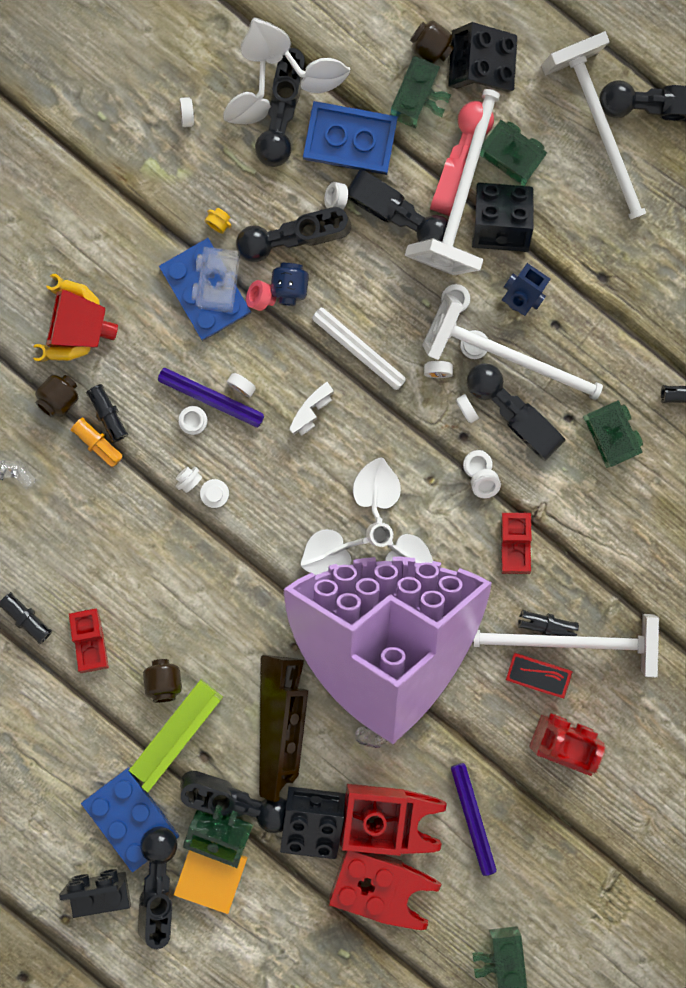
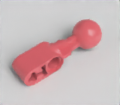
[429,101,494,216]

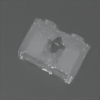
[192,247,241,313]

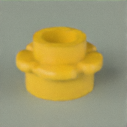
[204,208,232,234]

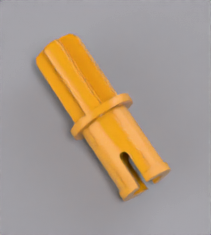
[71,417,123,467]

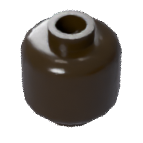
[410,20,454,65]
[35,375,79,417]
[143,659,182,703]

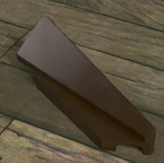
[259,655,308,802]

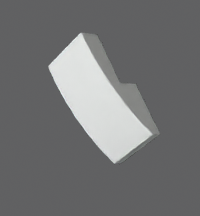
[290,382,334,436]

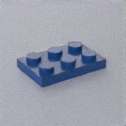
[303,101,398,175]
[159,238,252,341]
[81,767,180,873]

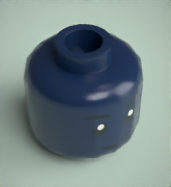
[270,262,309,306]

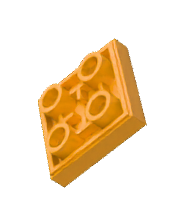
[174,838,248,914]

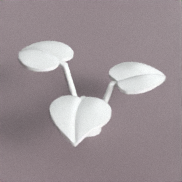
[223,18,350,124]
[300,458,433,575]

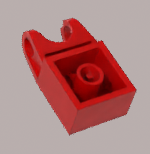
[529,713,606,777]
[340,784,447,856]
[329,851,442,930]

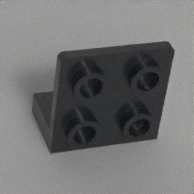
[448,22,518,92]
[472,182,534,252]
[280,786,345,859]
[59,869,131,918]

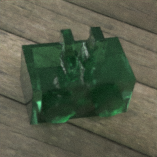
[390,56,451,129]
[480,120,547,186]
[583,400,643,468]
[183,805,253,868]
[472,926,528,988]

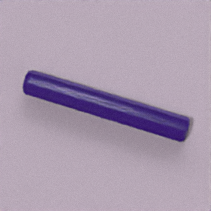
[158,368,264,428]
[451,763,497,876]

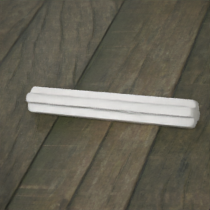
[312,308,406,390]

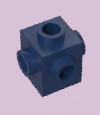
[502,263,551,316]

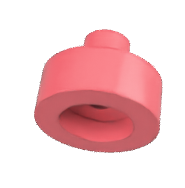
[246,280,276,311]

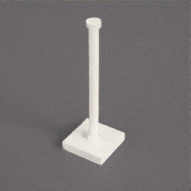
[541,31,646,220]
[405,89,500,275]
[422,293,603,400]
[474,614,659,677]

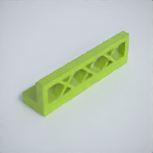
[129,679,223,792]

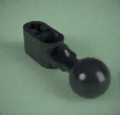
[255,48,305,167]
[599,80,686,122]
[347,170,448,242]
[236,207,351,262]
[467,363,566,461]
[180,771,287,833]
[138,826,178,949]

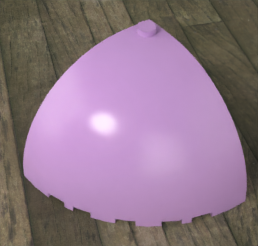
[284,557,492,744]

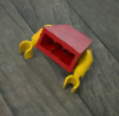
[33,274,118,362]

